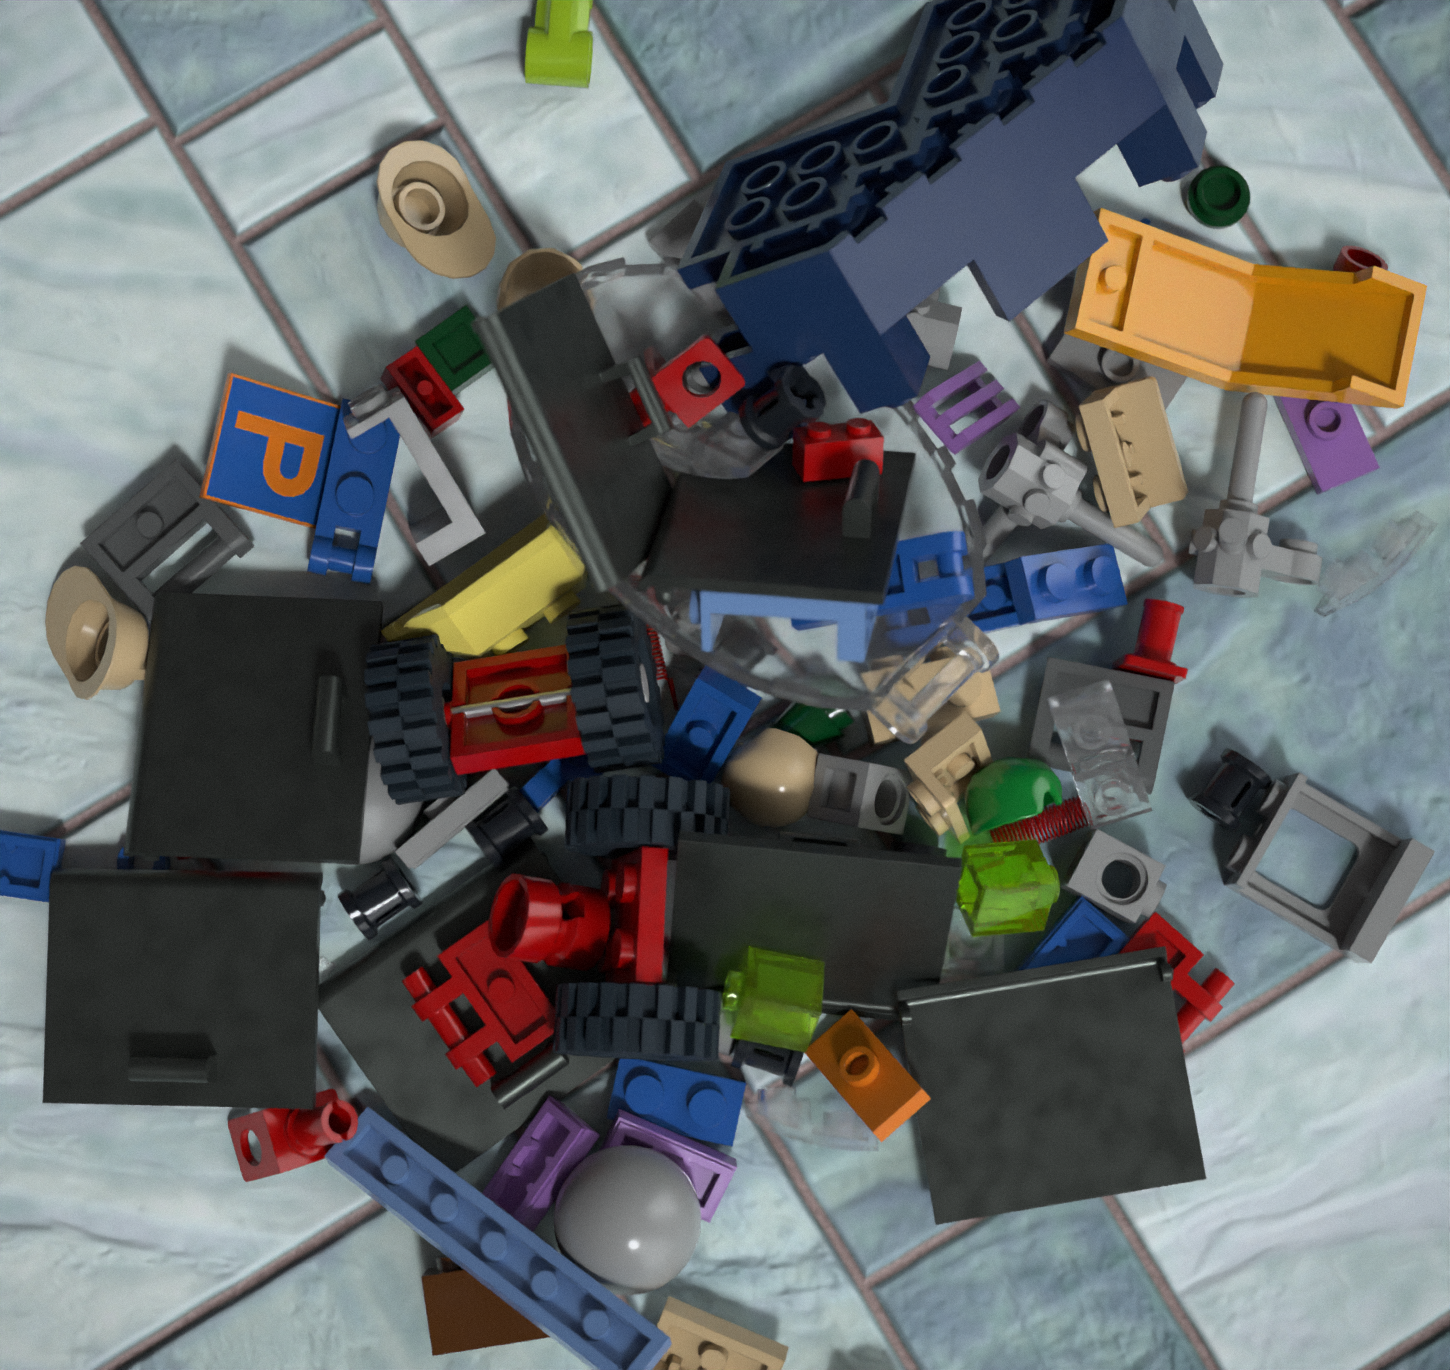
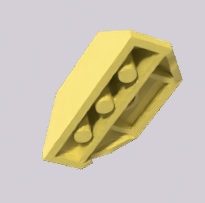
[381,504,588,660]

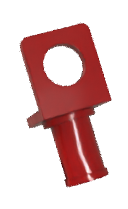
[629,335,745,429]
[1102,598,1188,743]
[228,1089,358,1182]

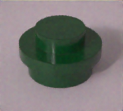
[1186,166,1251,229]

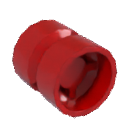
[489,874,610,971]

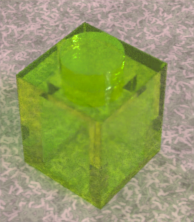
[956,840,1060,937]
[722,947,825,1052]

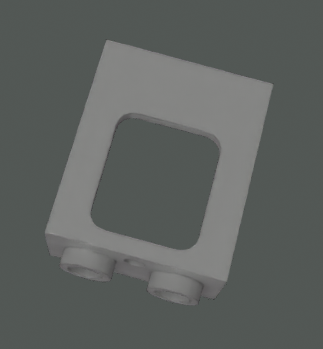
[342,384,485,566]
[1224,772,1435,964]

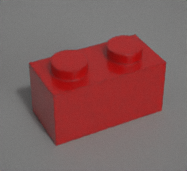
[380,346,465,440]
[792,418,884,482]

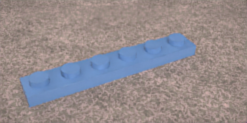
[325,1107,672,1370]

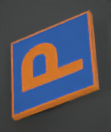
[199,373,341,530]

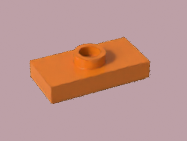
[804,1009,931,1142]

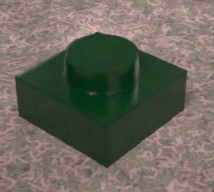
[415,305,494,395]

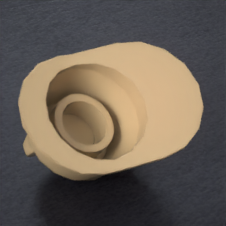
[376,140,496,279]
[45,566,149,700]

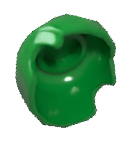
[965,757,1062,836]

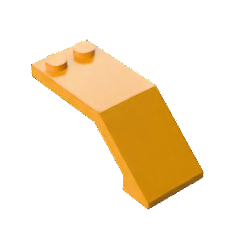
[1063,208,1427,409]

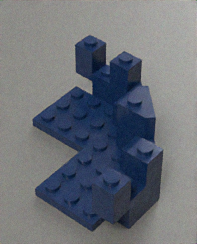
[677,0,1223,447]

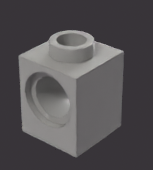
[807,753,913,835]
[1059,829,1167,923]

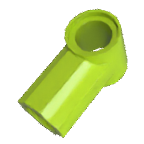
[525,0,593,89]

